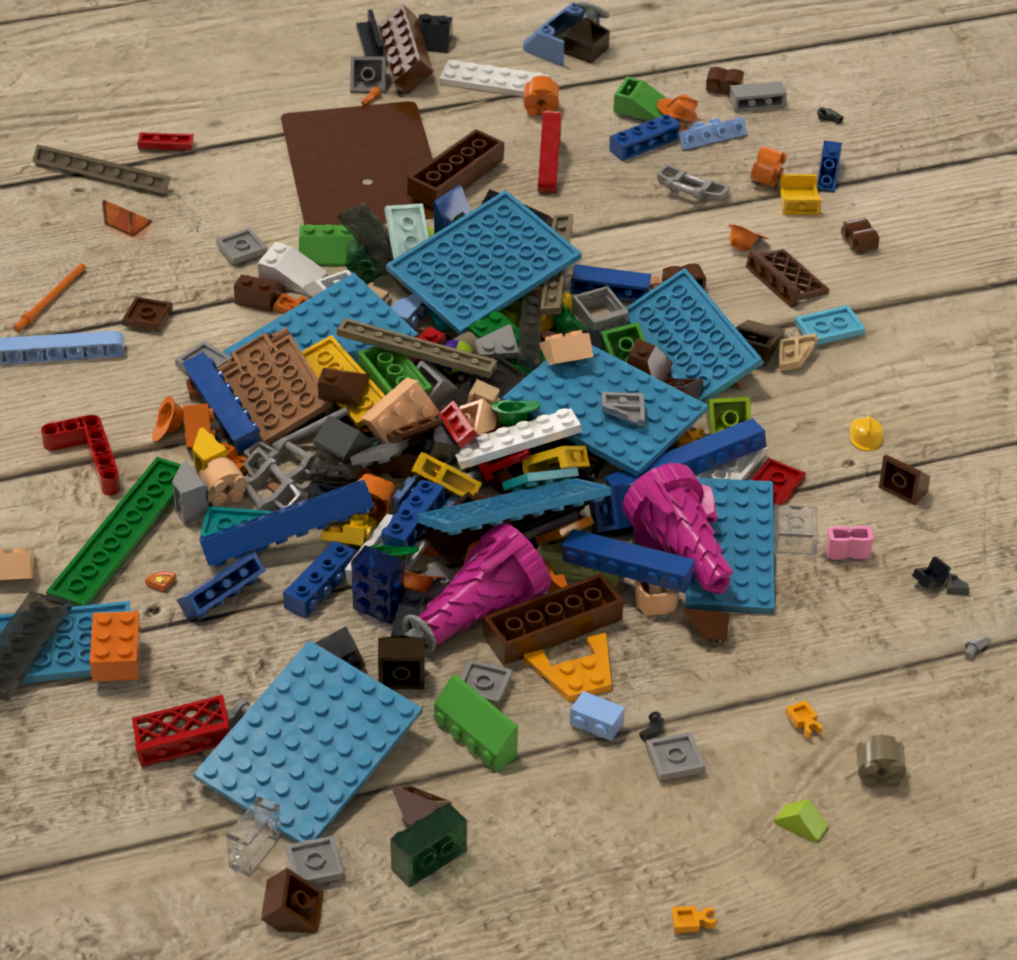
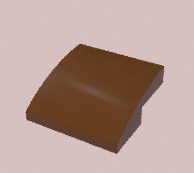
[386,416,440,443]

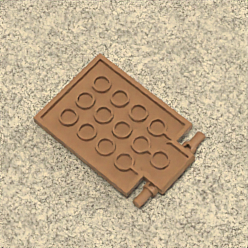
[217,327,334,445]

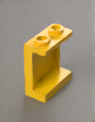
[779,174,821,215]
[522,446,590,474]

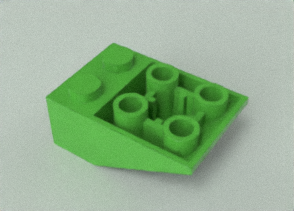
[613,77,666,121]

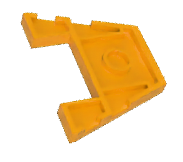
[523,633,612,702]

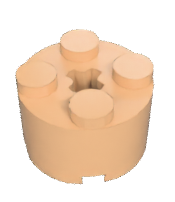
[198,458,247,507]
[634,580,679,617]

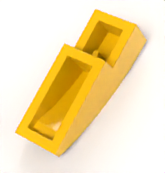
[411,452,482,497]

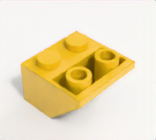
[193,427,228,474]

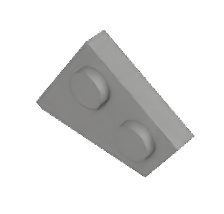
[475,325,519,359]
[601,392,645,427]

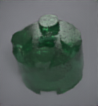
[346,237,384,283]

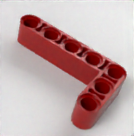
[538,111,561,193]
[41,414,121,496]

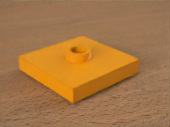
[535,516,594,545]

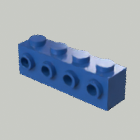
[609,114,681,161]
[571,264,651,302]
[380,479,446,547]
[283,541,356,618]
[176,552,266,619]

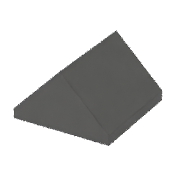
[313,415,373,460]

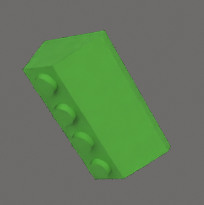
[299,224,376,266]
[358,346,432,396]
[434,674,518,772]

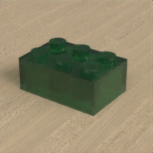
[390,802,467,888]

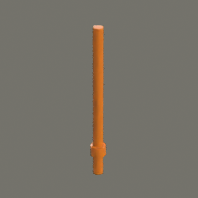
[13,263,86,332]

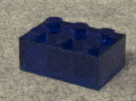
[351,545,404,624]

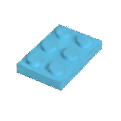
[795,305,866,346]

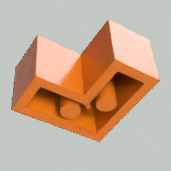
[183,404,215,448]

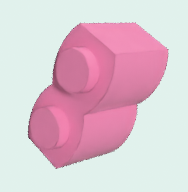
[826,526,873,560]

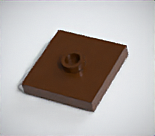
[122,297,173,332]

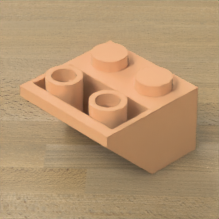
[539,330,593,365]
[0,548,35,580]

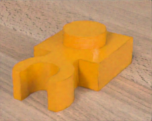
[674,428,706,448]
[785,700,822,739]
[671,906,717,934]

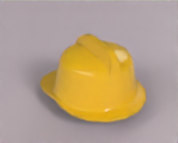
[850,416,883,451]

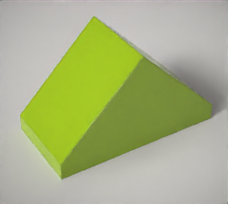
[774,799,829,843]

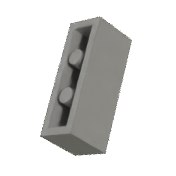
[729,81,787,112]

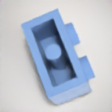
[570,691,625,741]

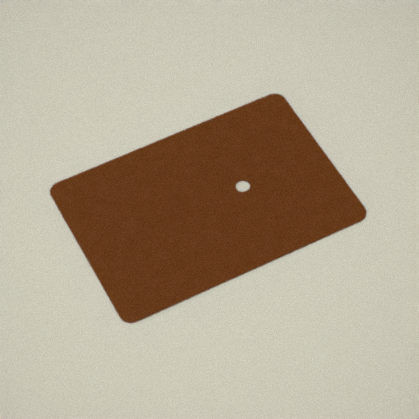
[281,101,434,225]

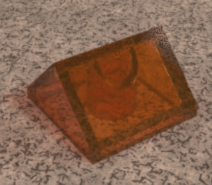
[102,200,152,237]

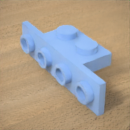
[679,117,747,150]

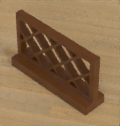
[746,249,829,307]

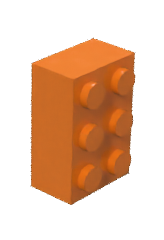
[90,611,141,682]

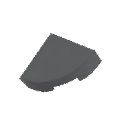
[946,573,970,595]

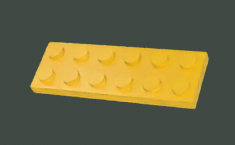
[302,335,385,429]

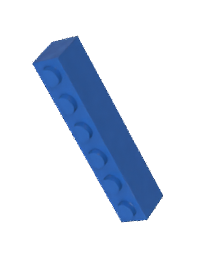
[182,352,260,453]
[562,529,696,593]

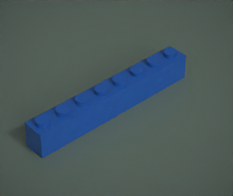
[605,418,767,486]
[199,479,374,567]

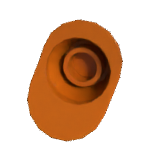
[657,94,698,122]
[728,224,768,252]
[152,396,184,442]
[394,568,446,594]

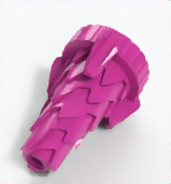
[622,463,734,595]
[418,522,551,645]

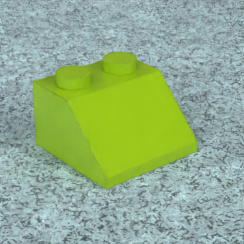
[705,397,751,435]

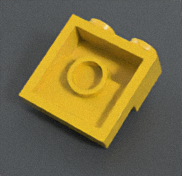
[321,513,378,546]

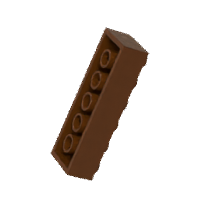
[378,4,434,93]
[407,129,505,208]
[483,573,624,665]

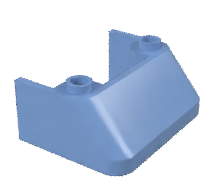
[523,3,600,66]

